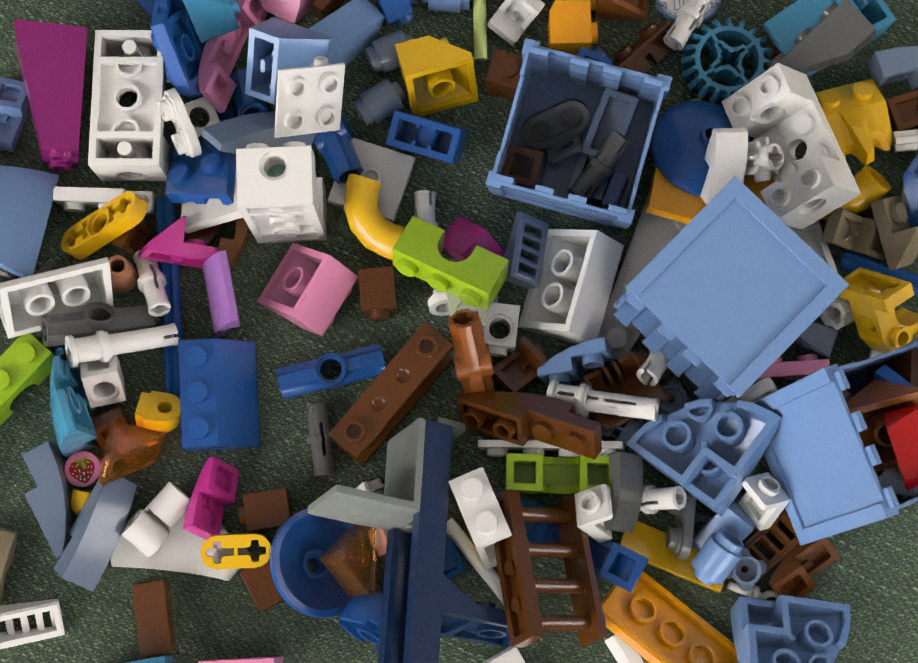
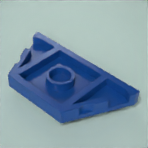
[150,0,204,100]
[165,106,238,205]

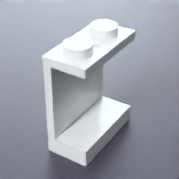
[448,467,512,570]

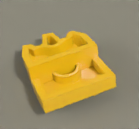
[815,78,893,166]

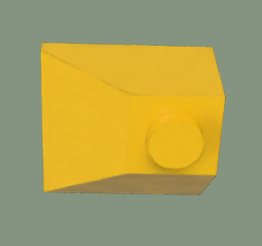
[395,35,479,116]

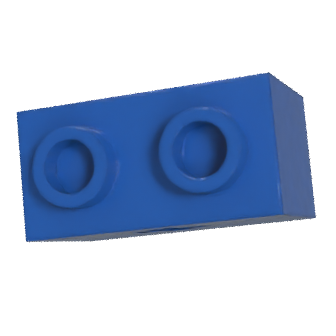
[386,110,469,163]

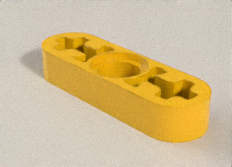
[61,191,148,260]

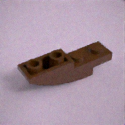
[458,391,602,459]

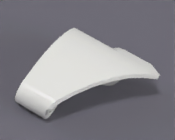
[110,481,252,581]

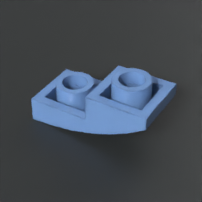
[537,337,614,386]

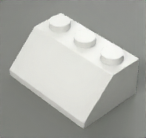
[518,229,624,344]
[0,257,114,339]

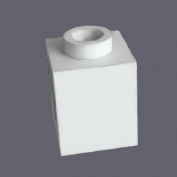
[482,302,520,358]
[80,355,126,408]

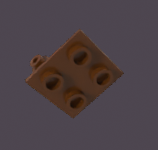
[577,351,671,432]

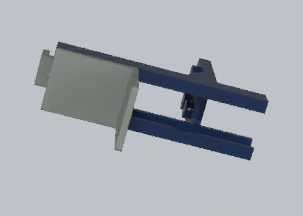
[307,417,511,663]

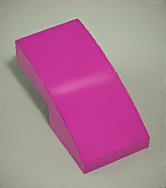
[183,456,239,540]

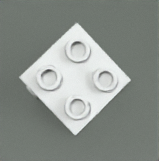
[274,56,345,138]

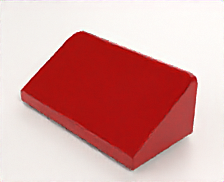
[883,404,918,490]

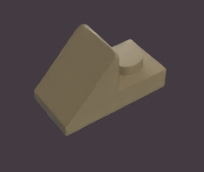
[870,195,918,271]

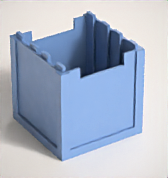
[485,38,672,230]
[612,176,849,402]
[754,339,918,545]

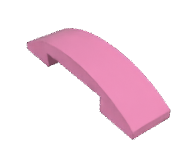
[198,0,268,113]

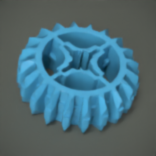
[680,17,772,107]

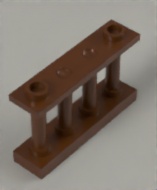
[328,322,453,467]
[494,489,607,648]

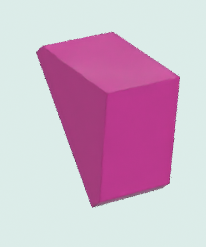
[444,216,505,262]

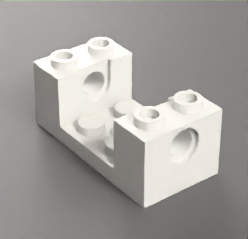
[88,30,171,181]
[722,63,861,230]
[236,141,327,243]

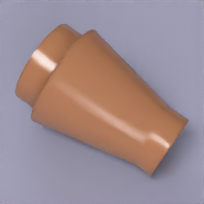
[109,255,139,294]

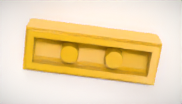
[619,521,724,593]

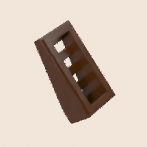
[741,508,799,584]

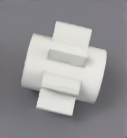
[745,136,784,183]

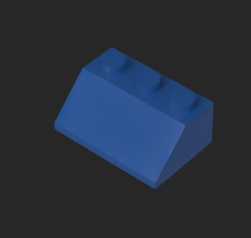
[178,338,261,453]

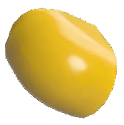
[134,391,181,434]

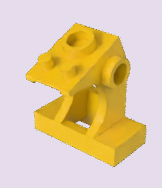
[838,267,918,354]

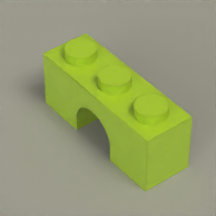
[392,216,509,311]
[0,333,55,426]
[505,453,612,495]

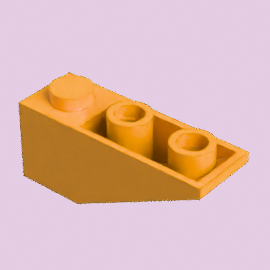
[548,0,598,55]

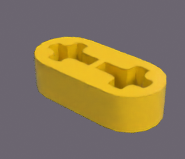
[200,533,271,570]

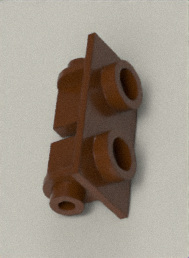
[612,21,673,74]

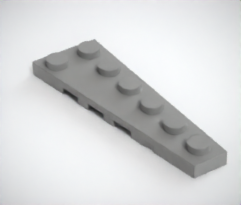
[598,194,687,363]

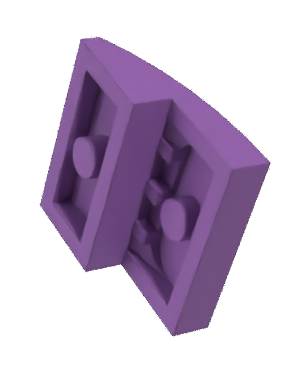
[202,250,241,338]

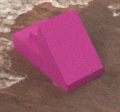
[138,215,218,269]

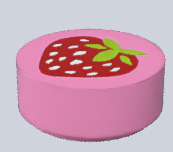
[64,451,103,488]

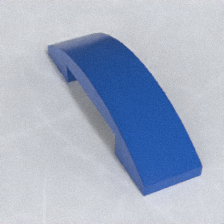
[520,496,649,593]

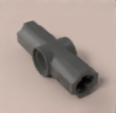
[41,302,155,347]

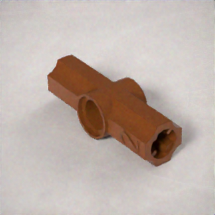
[448,308,495,394]

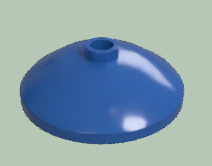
[651,100,752,196]
[270,508,371,618]

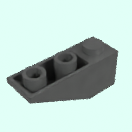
[767,0,876,74]

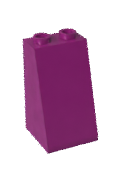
[14,19,88,172]

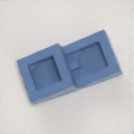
[0,77,29,152]

